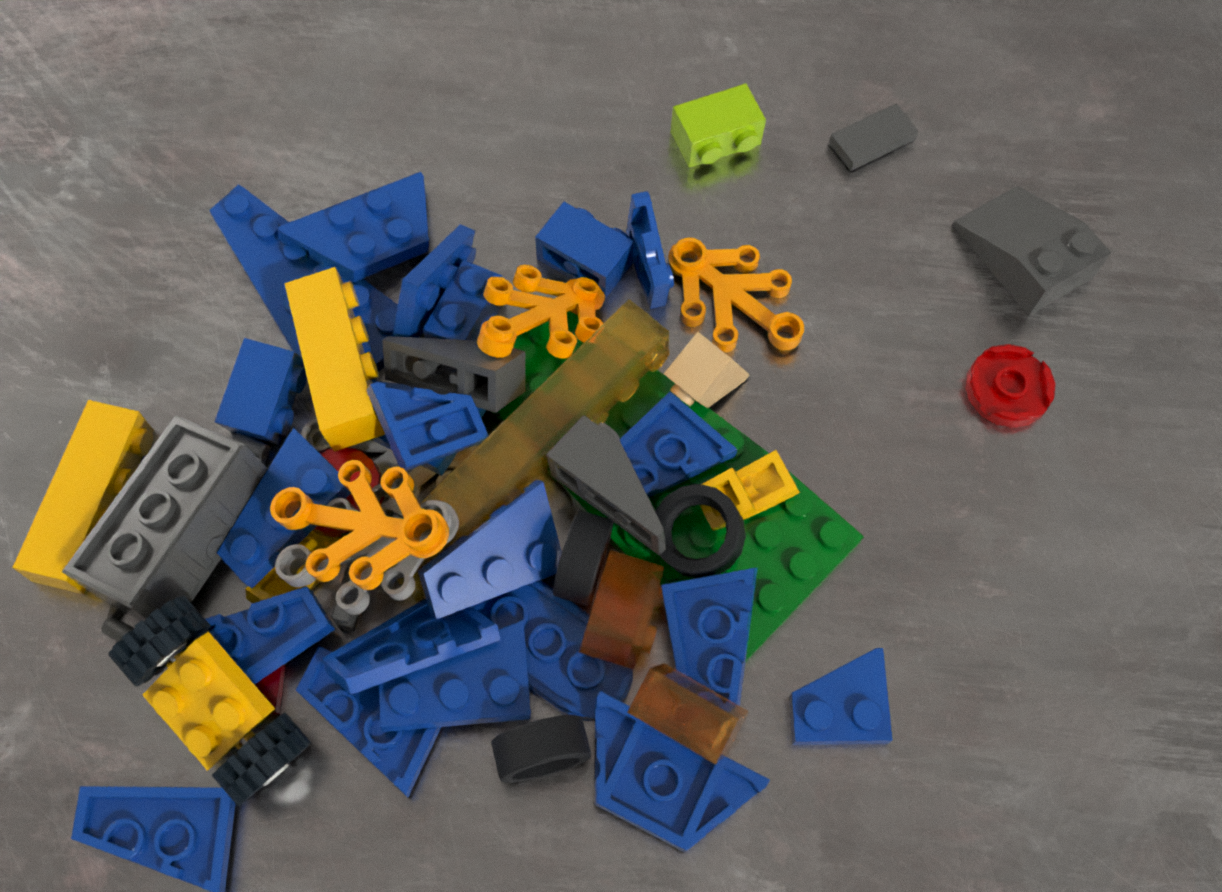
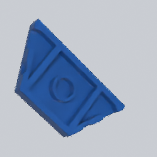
[277,172,429,282]
[594,691,770,852]

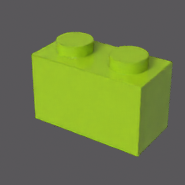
[670,83,766,168]

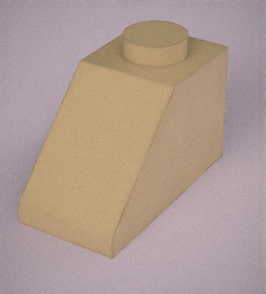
[664,332,750,408]

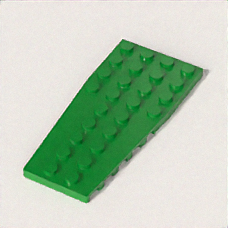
[491,311,864,664]

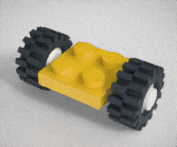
[108,595,312,807]

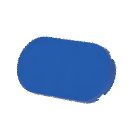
[471,580,633,721]

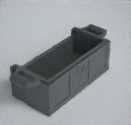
[62,415,271,642]

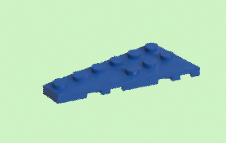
[209,184,398,373]

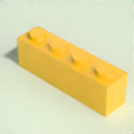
[284,267,385,452]
[12,400,154,595]

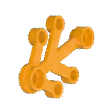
[668,238,804,353]
[477,265,605,359]
[270,460,449,590]

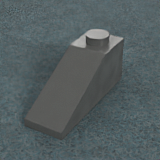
[382,336,525,413]
[546,415,666,556]

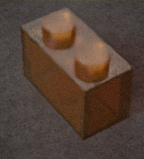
[579,550,664,669]
[627,663,749,764]

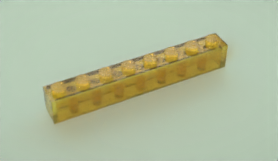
[384,299,670,603]

